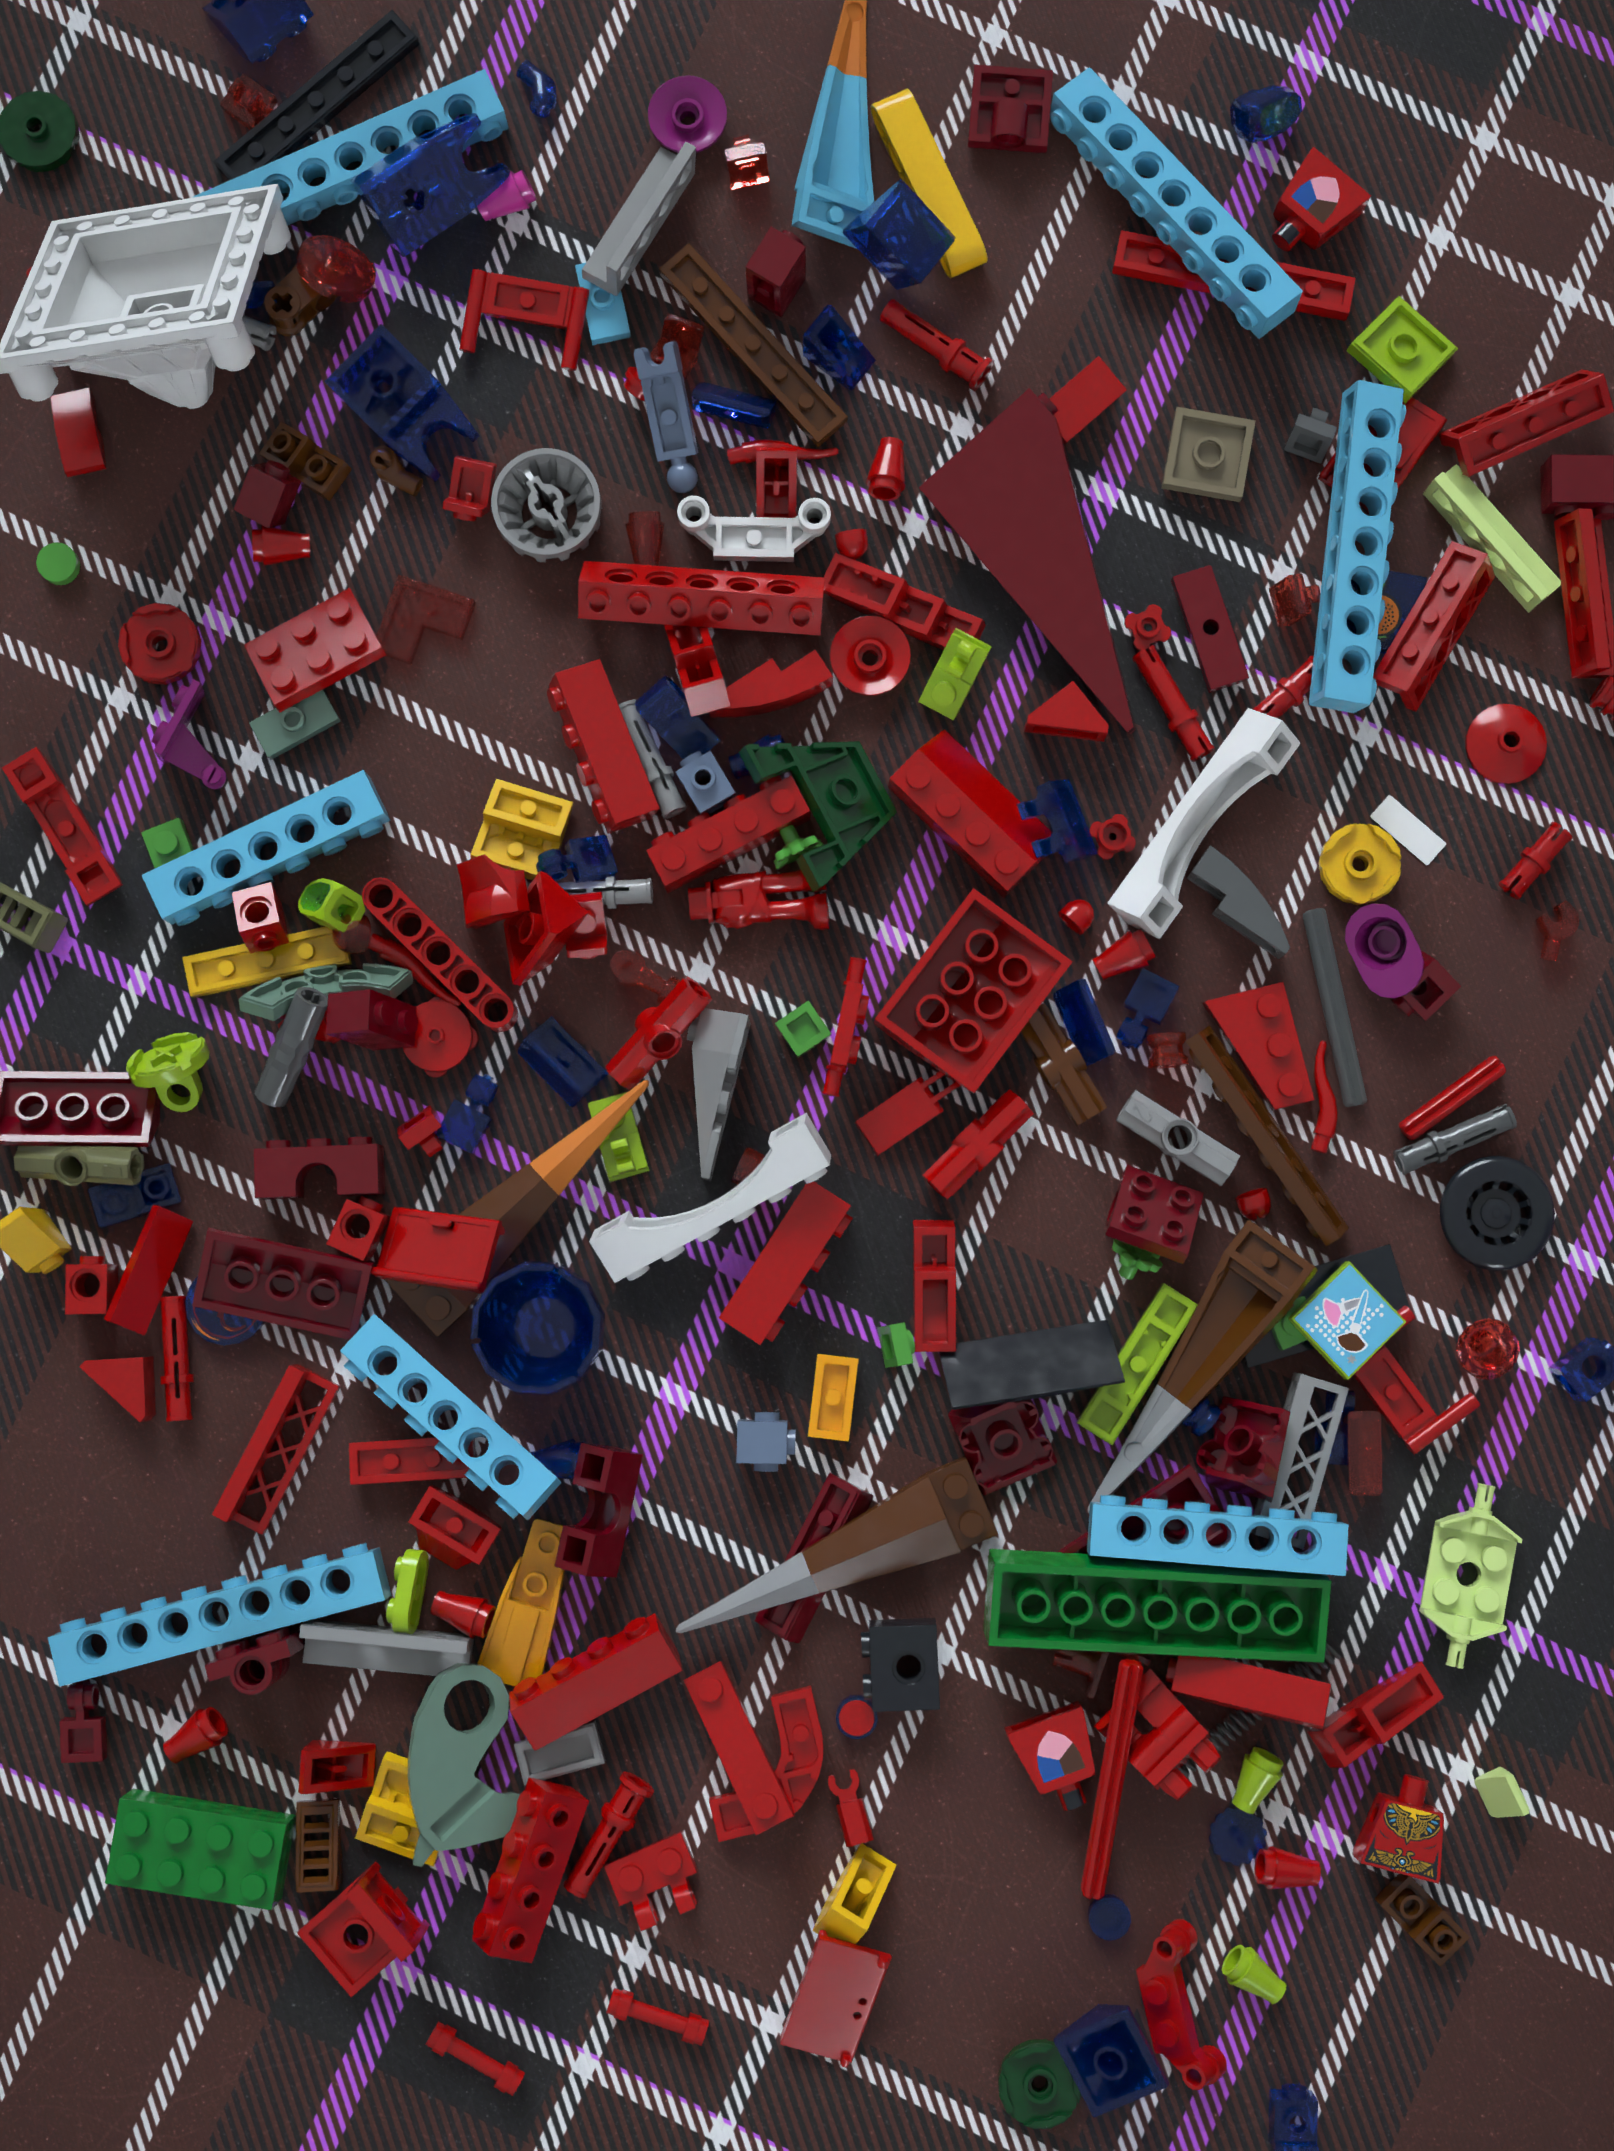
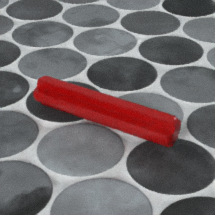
[1399,1056,1506,1140]

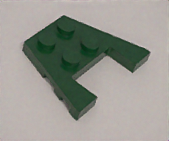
[739,741,897,892]

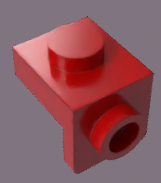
[442,455,497,521]

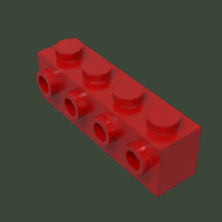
[547,659,660,834]
[646,775,810,894]
[719,1181,853,1345]
[509,1613,682,1751]
[472,1777,589,1963]

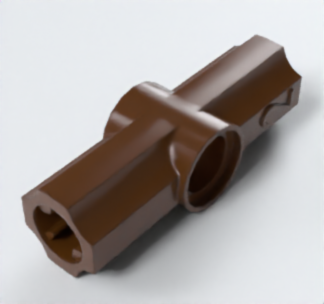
[1020,1002,1108,1126]

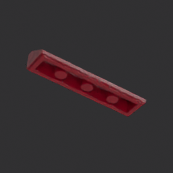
[754,1472,874,1643]

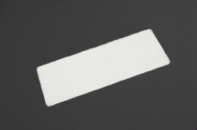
[1370,795,1446,865]

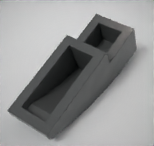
[1187,845,1290,959]

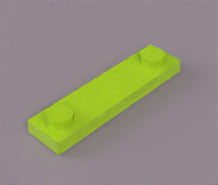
[1076,1283,1198,1445]

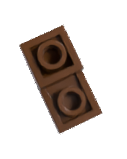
[259,422,352,501]
[1374,1874,1470,1967]

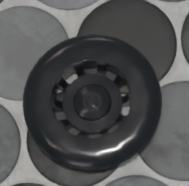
[1440,1156,1555,1271]

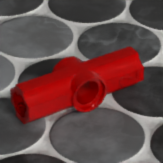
[605,976,712,1090]
[922,1089,1034,1200]

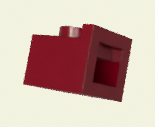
[1391,951,1461,1021]

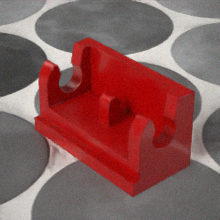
[1050,356,1127,444]

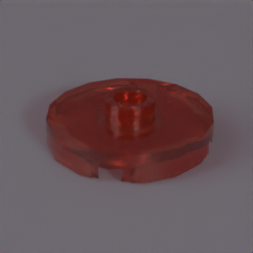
[296,235,376,303]

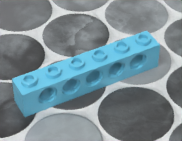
[142,770,391,926]
[340,1314,562,1520]
[1087,1495,1349,1576]

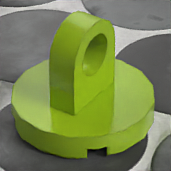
[126,1032,210,1112]

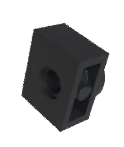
[861,1618,940,1712]

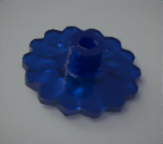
[1209,1807,1267,1866]

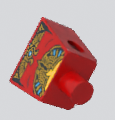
[1352,1774,1444,1884]

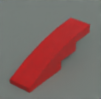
[824,553,986,650]

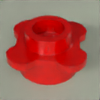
[1124,604,1171,651]
[1089,814,1136,860]

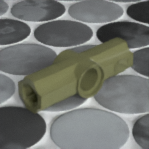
[14,1145,144,1186]

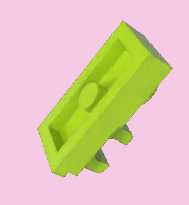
[918,628,992,720]
[588,1092,650,1182]

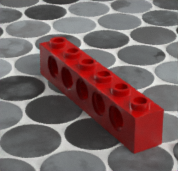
[578,561,825,636]

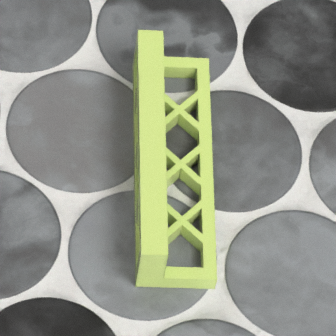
[1423,464,1561,613]

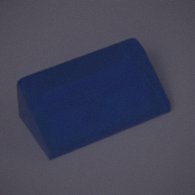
[691,382,776,429]
[1053,978,1116,1066]
[517,1016,608,1108]

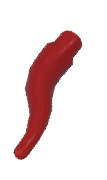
[727,439,839,465]
[366,933,461,1006]
[1311,1041,1338,1154]

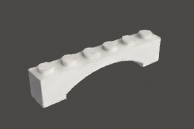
[1107,708,1300,939]
[589,1113,831,1283]

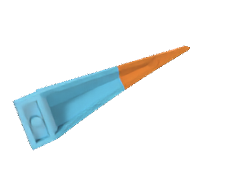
[792,0,875,250]

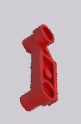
[1136,1919,1227,2090]

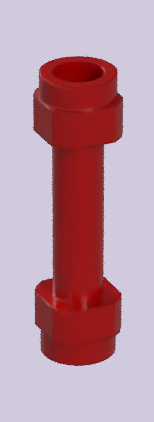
[606,1988,710,2046]
[425,2021,525,2096]

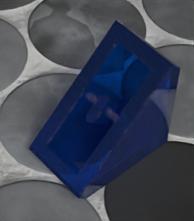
[803,304,876,391]

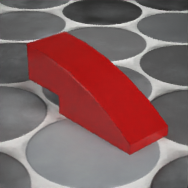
[664,625,731,717]
[707,650,833,717]
[913,1220,956,1352]
[1307,1661,1444,1768]

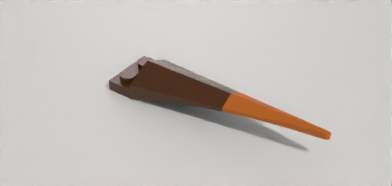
[384,1080,649,1337]

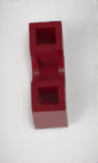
[254,1137,385,1200]
[554,1443,643,1578]

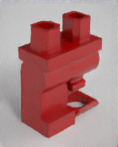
[1094,1669,1222,1802]

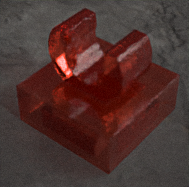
[220,73,278,130]
[724,134,770,190]
[1269,574,1321,627]

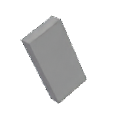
[514,1720,606,1785]

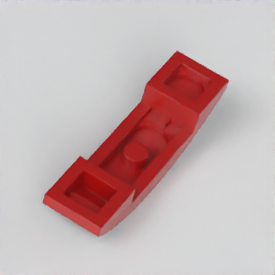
[2,747,123,906]

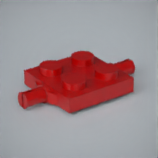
[822,957,870,1097]

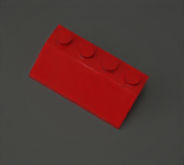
[888,729,1060,898]

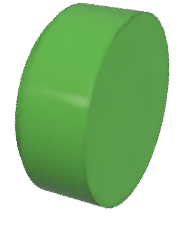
[36,542,80,585]

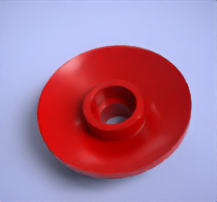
[830,616,911,696]
[1465,704,1547,784]

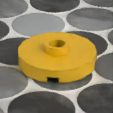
[1318,823,1401,905]

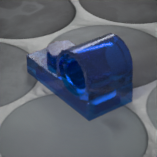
[635,675,721,759]

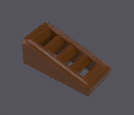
[295,1799,343,1893]

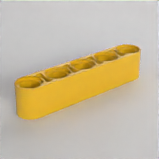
[871,89,988,279]

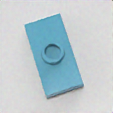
[575,263,631,346]

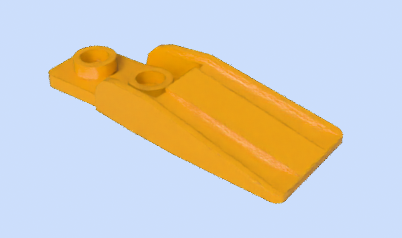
[478,1519,565,1687]

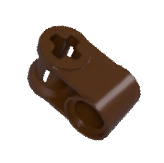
[264,257,341,337]

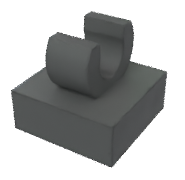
[1284,407,1337,464]

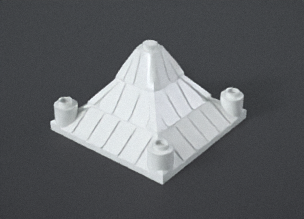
[0,184,291,409]

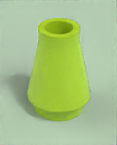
[1232,1747,1284,1814]
[1222,1945,1286,2004]

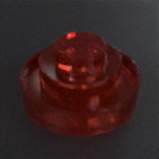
[1456,1318,1520,1380]

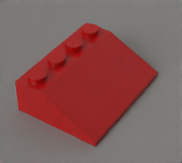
[874,888,1073,1094]

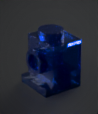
[1269,2084,1319,2151]

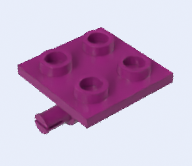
[151,679,226,790]

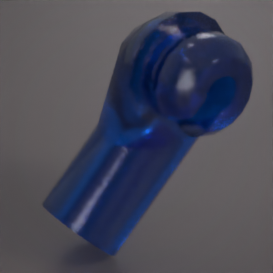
[516,60,557,118]

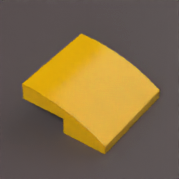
[470,779,573,880]
[355,1751,440,1866]

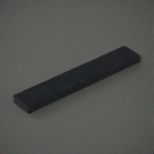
[213,10,420,181]

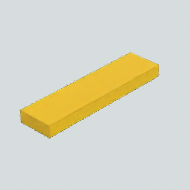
[182,926,352,998]

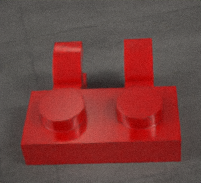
[604,1831,698,1931]

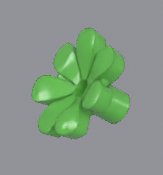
[774,825,824,869]
[1112,1239,1163,1280]

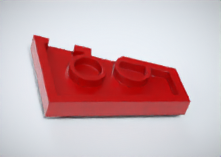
[1202,982,1314,1111]

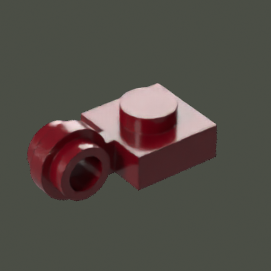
[59,1679,107,1763]

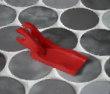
[855,1071,961,1156]

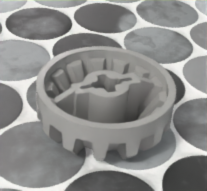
[491,448,603,563]

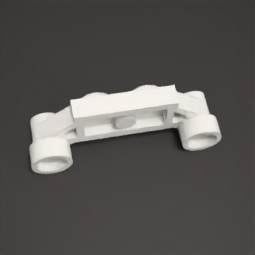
[677,496,831,562]

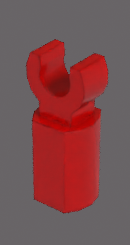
[828,1769,874,1847]

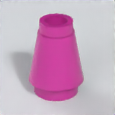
[475,170,537,222]

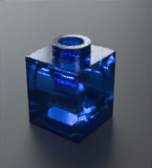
[1548,1338,1614,1402]

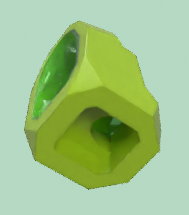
[298,878,366,933]

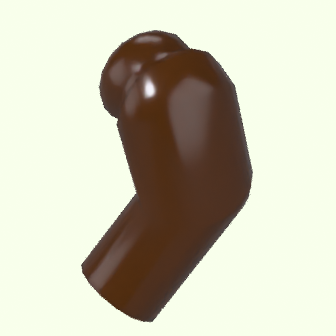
[370,445,423,497]

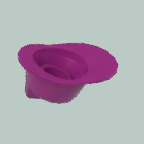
[1345,903,1424,998]

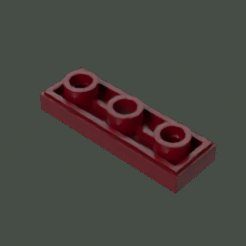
[1171,565,1249,693]

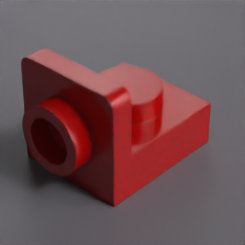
[566,892,608,959]

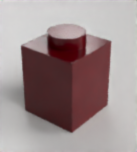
[233,460,301,528]

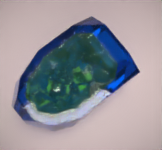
[1230,85,1302,143]

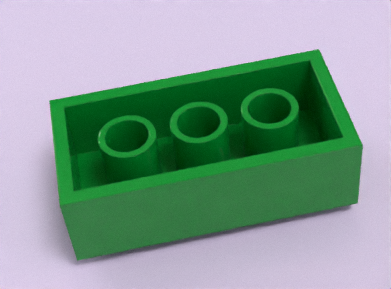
[105,1789,296,1910]

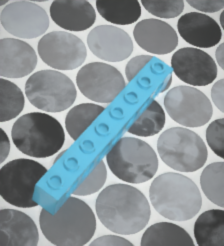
[1050,67,1303,339]
[193,69,509,225]
[1308,380,1406,713]
[48,1543,392,1687]

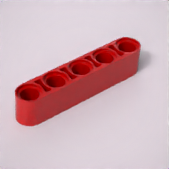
[362,877,518,1032]

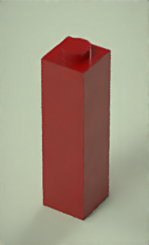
[1166,1655,1331,1730]

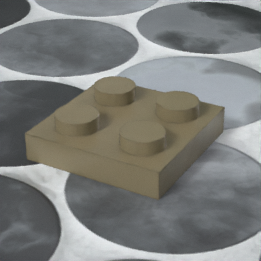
[1161,407,1256,502]

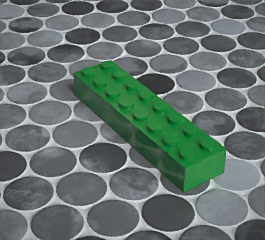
[983,1549,1331,1663]

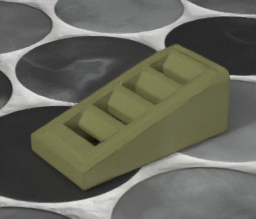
[0,882,68,953]

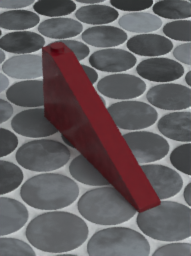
[919,388,1136,735]

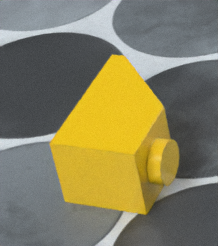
[0,1207,72,1274]
[812,1843,896,1944]

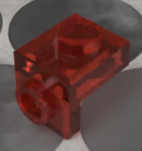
[650,314,704,381]

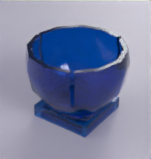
[470,1261,605,1396]

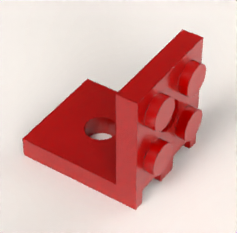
[297,1861,430,1997]

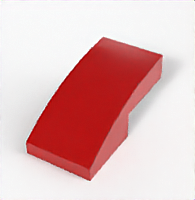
[50,387,106,478]

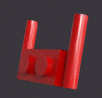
[459,269,590,371]
[1353,1305,1481,1455]

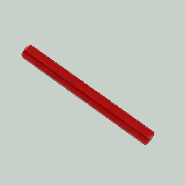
[1081,1659,1144,1900]

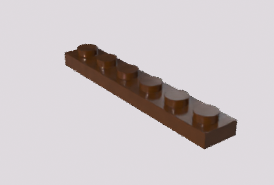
[659,243,848,447]
[1186,1025,1349,1246]

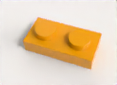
[808,1354,858,1441]

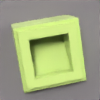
[1474,1767,1530,1818]

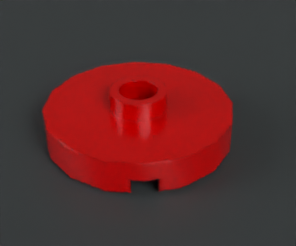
[118,603,202,685]

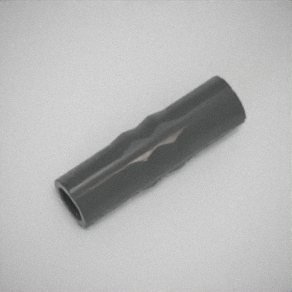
[254,987,328,1107]

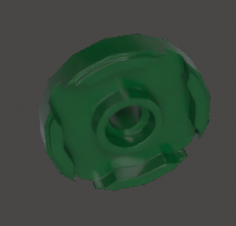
[0,90,80,172]
[998,2039,1082,2129]

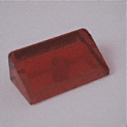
[1348,1410,1383,1496]

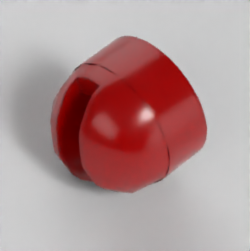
[835,529,868,560]
[1058,900,1094,935]
[1235,1188,1271,1221]

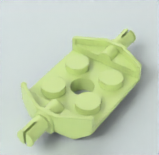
[1419,1483,1522,1669]

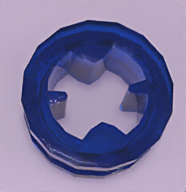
[1181,1397,1221,1437]

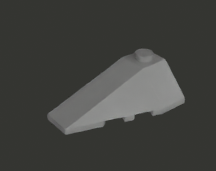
[687,1008,751,1181]

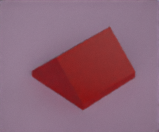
[503,871,588,986]

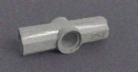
[1116,1090,1240,1186]

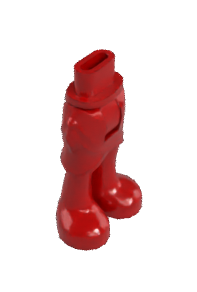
[688,869,830,930]

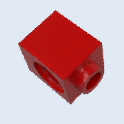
[232,882,290,954]
[326,1195,391,1261]
[65,1256,118,1314]

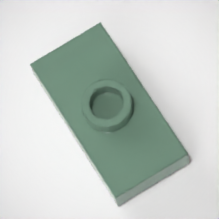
[249,690,341,760]

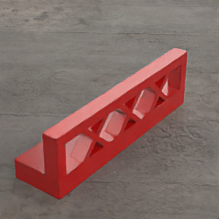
[1439,369,1614,477]
[1554,508,1614,678]
[1373,541,1495,712]
[212,1364,341,1535]

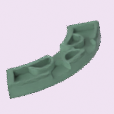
[239,963,413,1021]

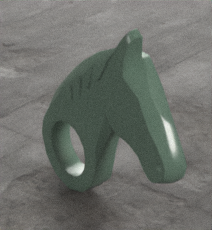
[408,1663,520,1867]

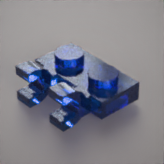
[1017,779,1097,863]

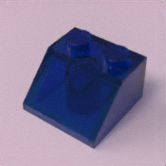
[202,0,314,64]

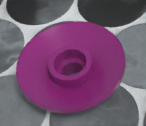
[648,75,727,153]

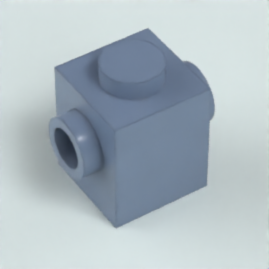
[675,751,736,815]
[736,1412,796,1472]

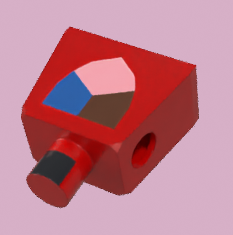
[1272,147,1371,252]
[1004,1700,1095,1810]

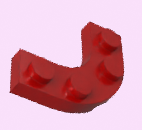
[709,1685,823,1842]

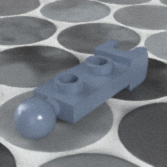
[634,341,699,493]

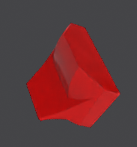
[457,854,530,929]
[408,1485,502,1570]

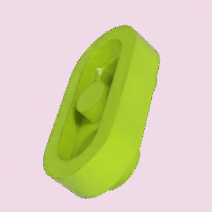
[386,1549,429,1634]

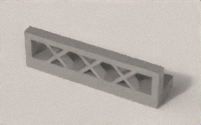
[582,142,696,296]
[1251,1373,1349,1549]
[299,1619,474,1676]

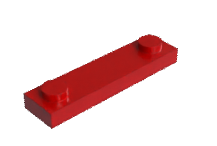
[683,1661,795,1835]

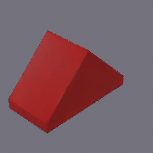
[756,447,797,518]
[1024,681,1109,742]
[79,1356,156,1422]
[298,1740,376,1794]

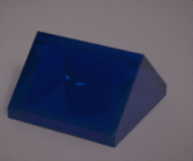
[842,179,956,290]
[1053,2004,1169,2118]

